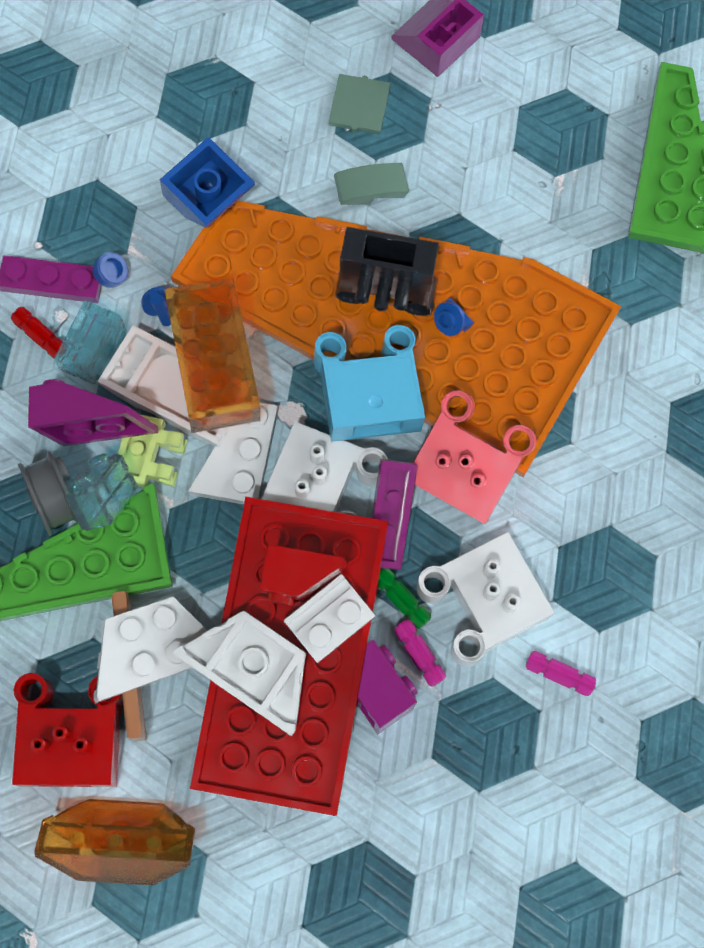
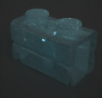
[54,301,127,385]
[65,453,138,531]

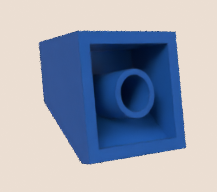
[159,137,255,228]

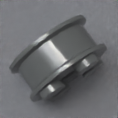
[18,451,85,536]

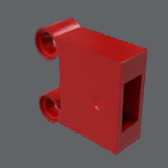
[12,673,123,787]

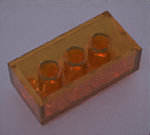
[164,277,260,433]

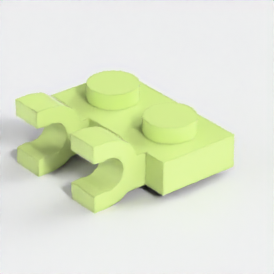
[110,415,188,488]

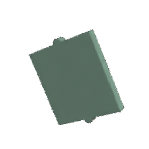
[328,74,391,134]

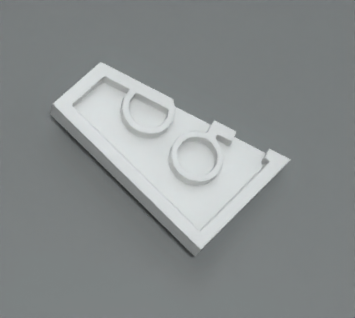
[188,400,278,505]

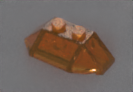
[34,799,195,886]

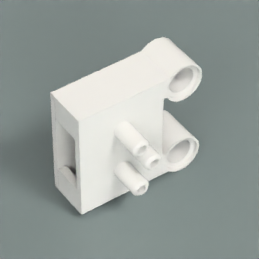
[261,422,388,516]
[416,532,555,667]

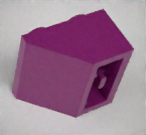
[391,0,484,77]
[357,640,418,735]

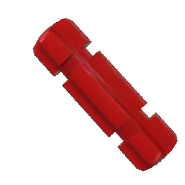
[10,307,68,360]

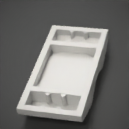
[97,325,252,447]

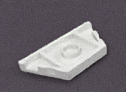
[94,597,208,703]
[173,611,306,736]

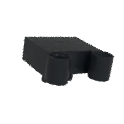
[335,227,439,316]

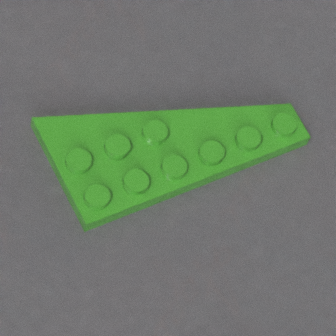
[628,62,704,253]
[0,482,173,621]

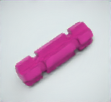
[394,619,446,687]
[526,651,596,696]

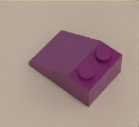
[28,379,158,447]

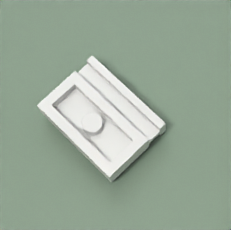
[284,574,376,663]

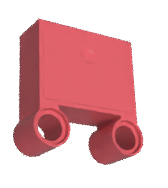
[413,390,537,524]

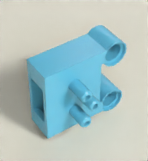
[313,325,425,442]

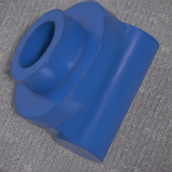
[141,286,175,326]
[434,298,474,336]

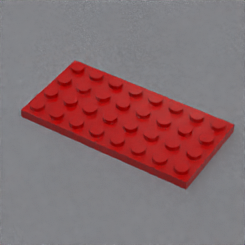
[190,496,389,816]

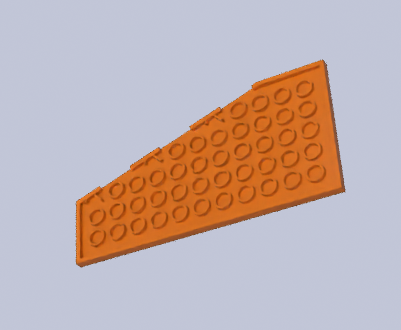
[171,200,621,478]

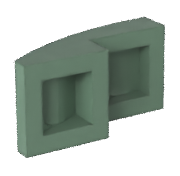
[334,163,409,205]

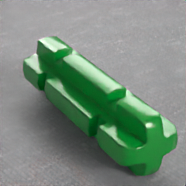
[378,568,431,629]

